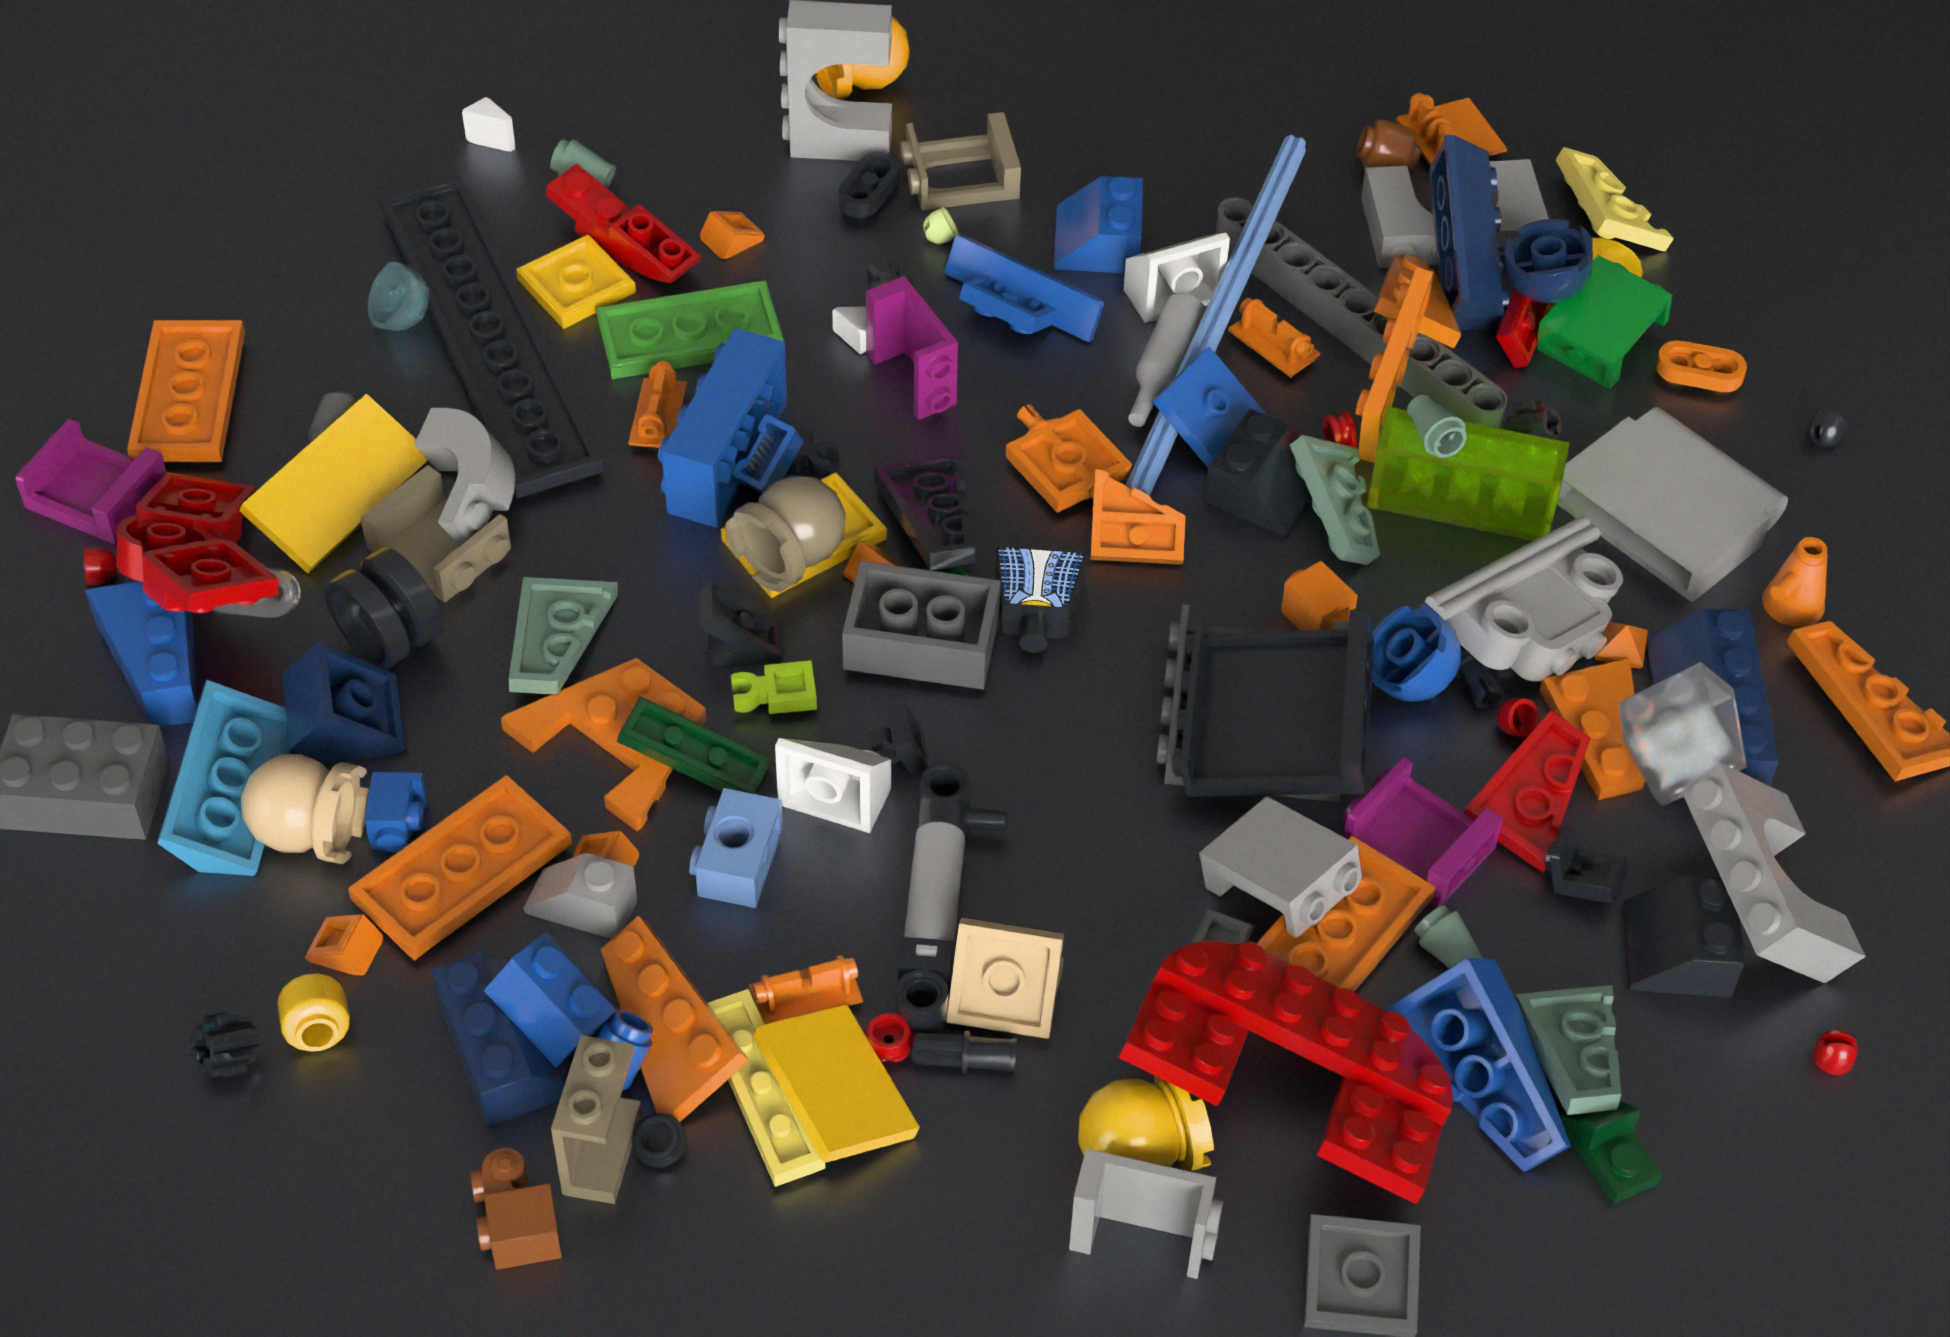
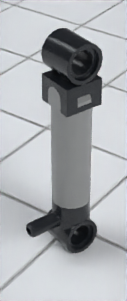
[896,762,1008,1035]

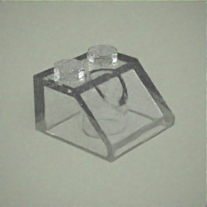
[1618,662,1747,806]

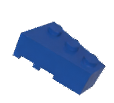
[85,581,199,727]

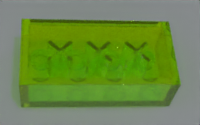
[1367,407,1570,541]

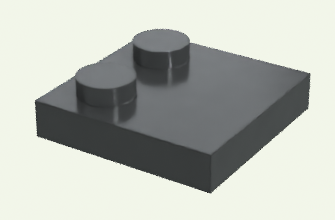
[1304,1214,1421,1337]

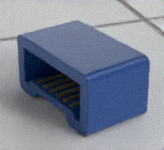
[733,414,804,495]

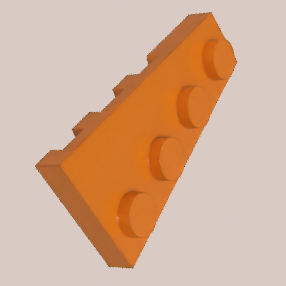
[1355,267,1433,463]
[1786,621,1950,781]
[600,915,749,1122]

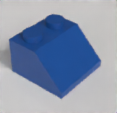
[1053,176,1143,273]
[484,934,621,1068]

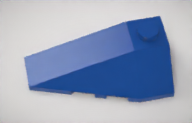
[1385,958,1571,1172]

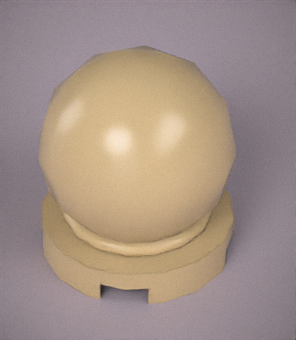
[241,754,369,865]

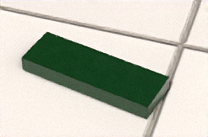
[617,696,772,794]

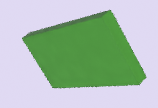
[596,280,784,379]

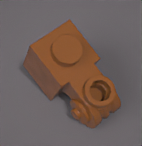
[470,1148,562,1270]

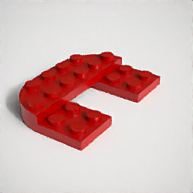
[1118,941,1453,1204]

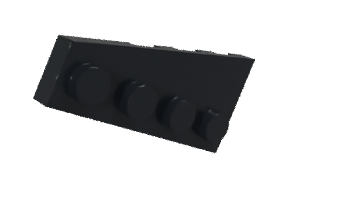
[874,453,975,571]

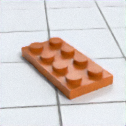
[127,320,245,462]
[348,775,572,961]
[1257,836,1436,992]

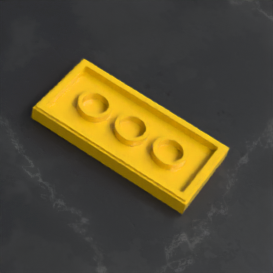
[239,394,429,574]

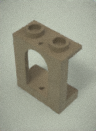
[900,112,1021,210]

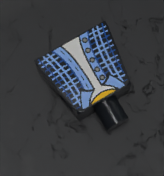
[995,546,1085,653]

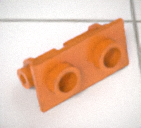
[1228,298,1321,378]
[629,361,688,448]
[749,955,863,1024]

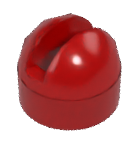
[83,547,118,586]
[1496,698,1540,737]
[1812,1029,1858,1075]

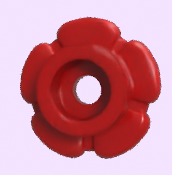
[864,1013,914,1062]

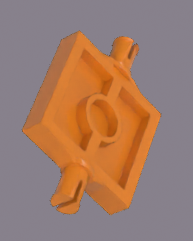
[1006,404,1132,513]

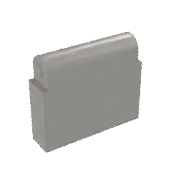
[1551,407,1788,603]

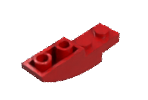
[546,163,701,283]

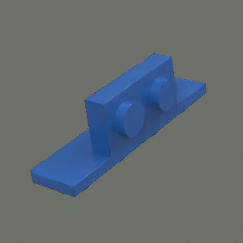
[945,234,1104,342]

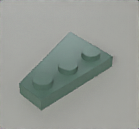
[1290,435,1380,565]
[509,577,618,695]
[1515,985,1621,1115]

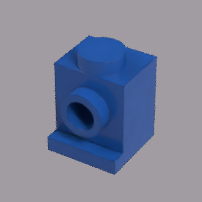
[364,772,428,853]

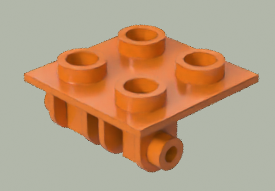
[1396,93,1507,167]

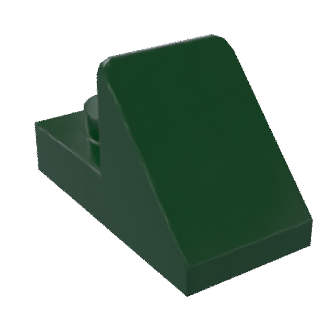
[1559,1101,1663,1204]

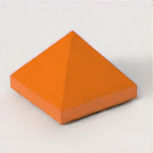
[1595,622,1648,670]

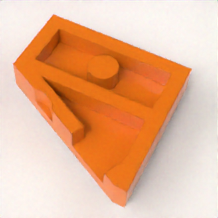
[1090,469,1185,565]

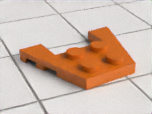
[501,658,706,832]

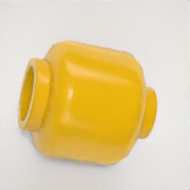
[278,973,350,1051]

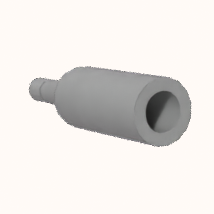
[1128,293,1206,427]

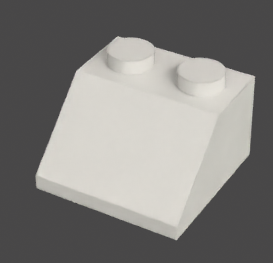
[1123,232,1230,323]

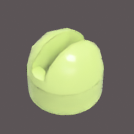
[923,207,959,245]

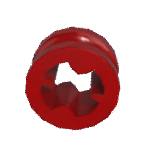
[1322,411,1357,448]

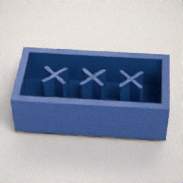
[658,328,787,528]

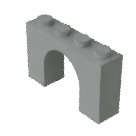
[779,0,892,161]
[1361,159,1549,268]
[1681,762,1866,983]

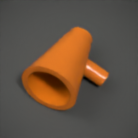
[1762,537,1828,627]

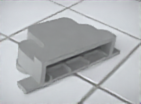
[1425,516,1623,681]

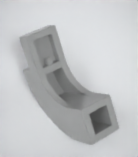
[414,408,515,546]

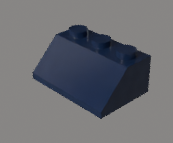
[431,952,574,1127]

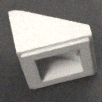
[462,97,515,152]
[832,306,866,354]

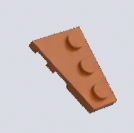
[1374,254,1461,348]

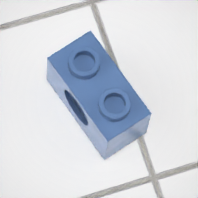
[690,788,783,908]

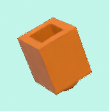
[1281,561,1358,631]

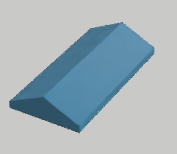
[157,680,290,876]

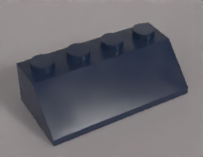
[1429,135,1509,330]
[1645,609,1779,795]

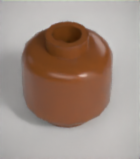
[1356,119,1421,170]

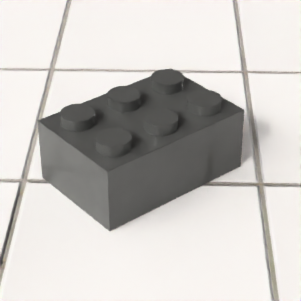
[842,561,1001,690]
[0,714,170,840]

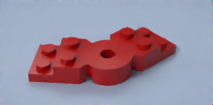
[116,472,279,613]

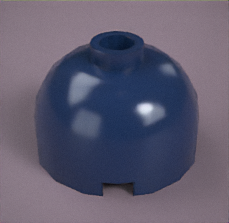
[1504,219,1594,303]

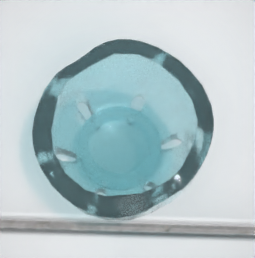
[368,262,429,332]

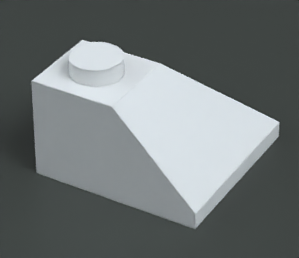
[775,738,891,833]

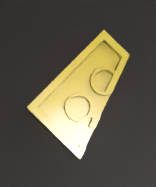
[1555,147,1674,252]

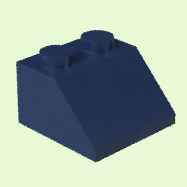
[282,642,406,765]

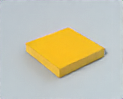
[516,234,636,329]

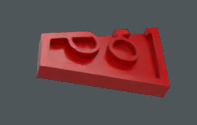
[1464,711,1591,874]

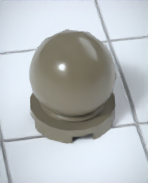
[725,475,846,592]

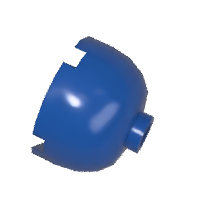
[1372,604,1461,702]

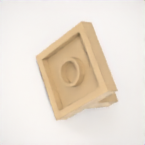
[946,918,1064,1039]

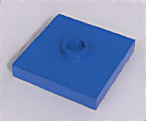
[1152,346,1266,467]

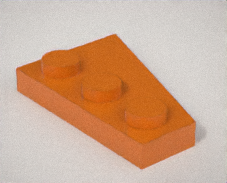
[1539,658,1646,800]

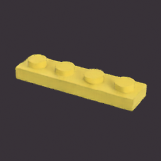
[708,989,825,1187]

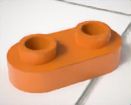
[1656,340,1747,392]

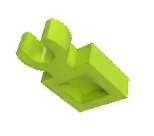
[731,660,817,714]

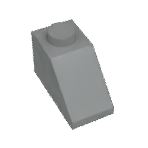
[523,853,637,939]

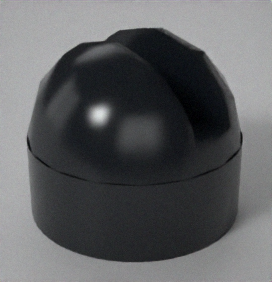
[1808,408,1849,447]

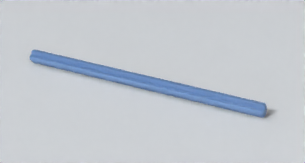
[1125,135,1306,496]

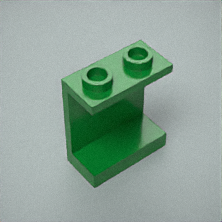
[1537,255,1672,390]

